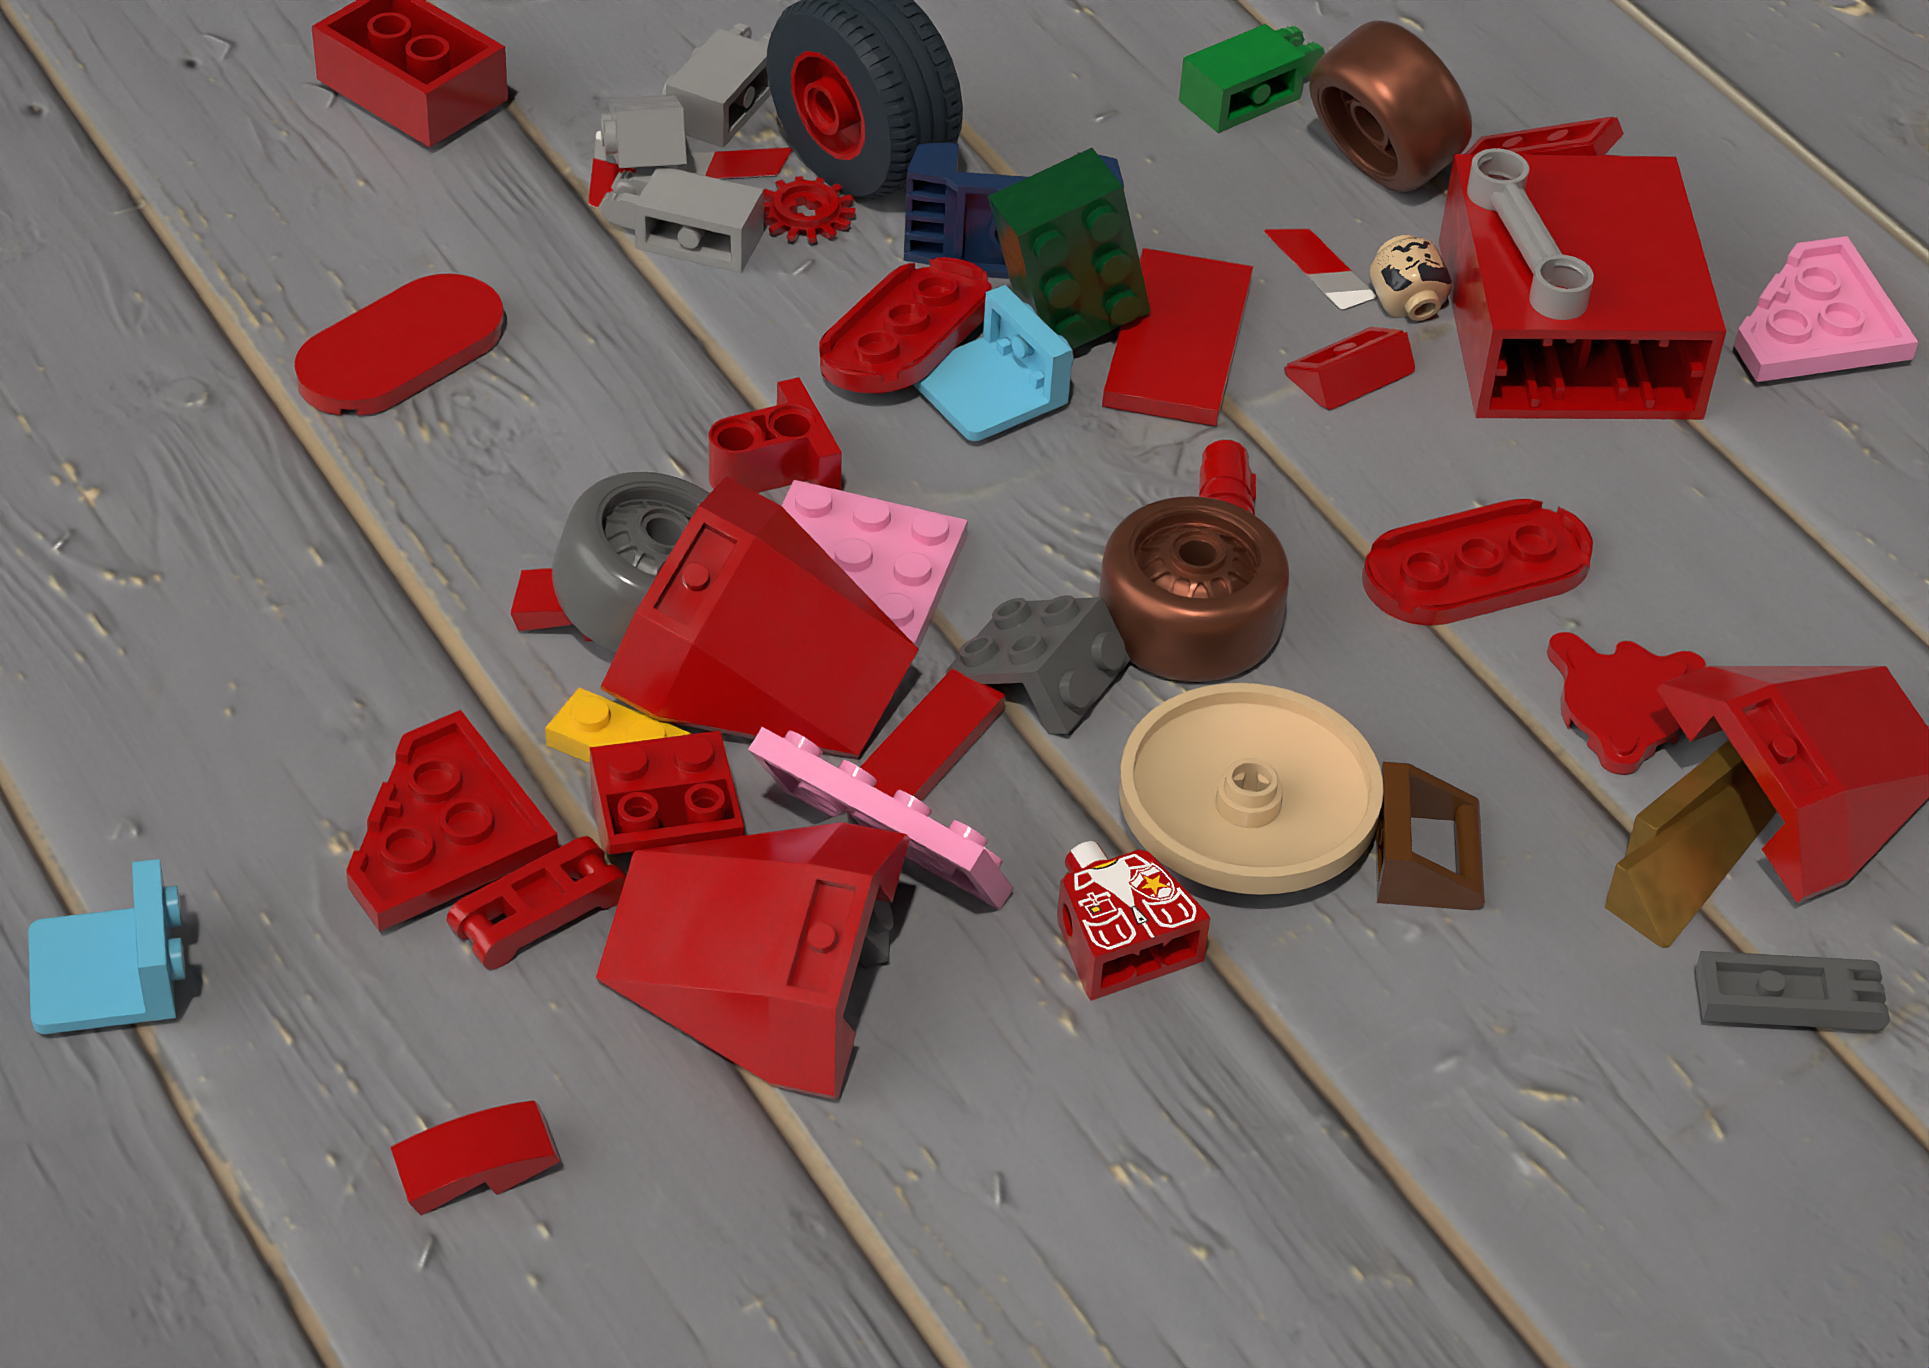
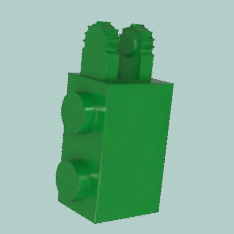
[1179,24,1325,133]

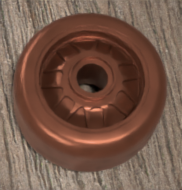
[1309,20,1472,192]
[1099,496,1289,682]

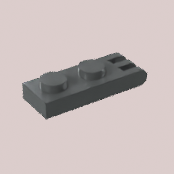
[1696,951,1890,1030]

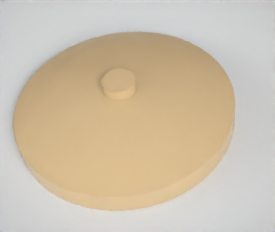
[1119,683,1384,895]

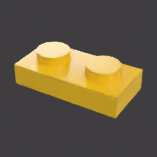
[545,687,690,763]

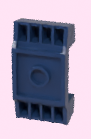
[903,143,1124,279]

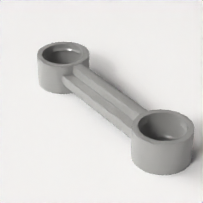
[1467,148,1594,320]

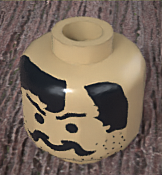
[1370,235,1452,321]

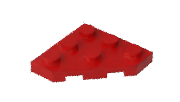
[346,710,558,932]

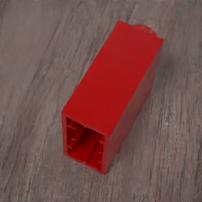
[1439,154,1727,420]

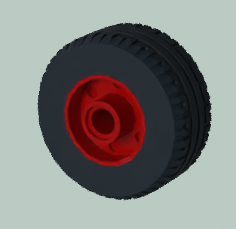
[767,0,963,199]

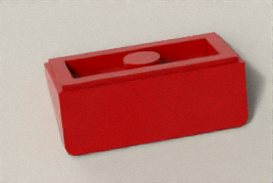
[1284,327,1415,410]

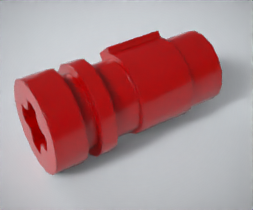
[1199,439,1256,515]

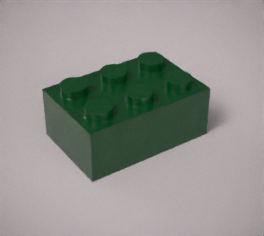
[988,147,1151,349]

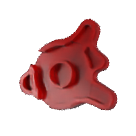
[1547,632,1706,775]

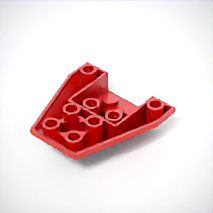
[601,476,919,759]
[1656,666,1929,903]
[596,822,910,1100]

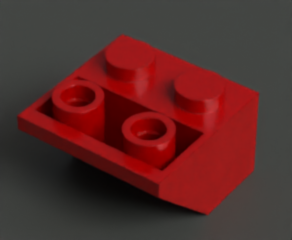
[589,730,744,854]

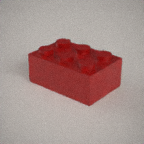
[311,0,508,147]

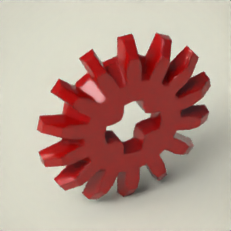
[764,176,856,243]

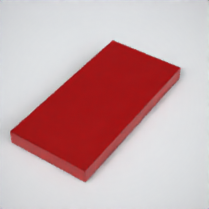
[1102,248,1253,426]

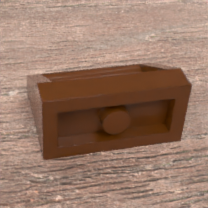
[1375,761,1485,910]

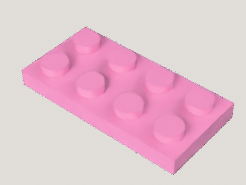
[748,727,1013,910]

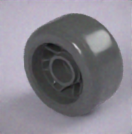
[552,472,710,653]

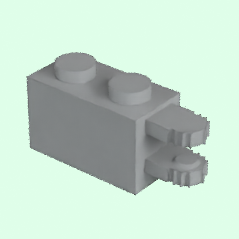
[662,22,771,148]
[600,95,687,168]
[598,166,764,273]

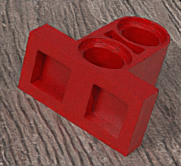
[708,377,842,493]

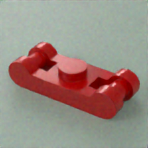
[446,836,626,970]

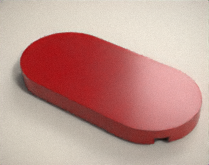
[819,257,992,393]
[294,274,504,416]
[1362,499,1593,626]

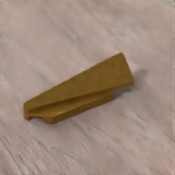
[1605,740,1777,948]

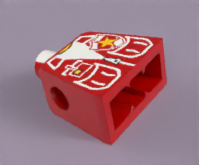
[1057,841,1210,1001]

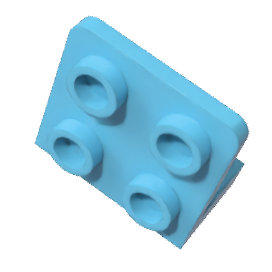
[913,285,1074,441]
[28,859,185,1034]

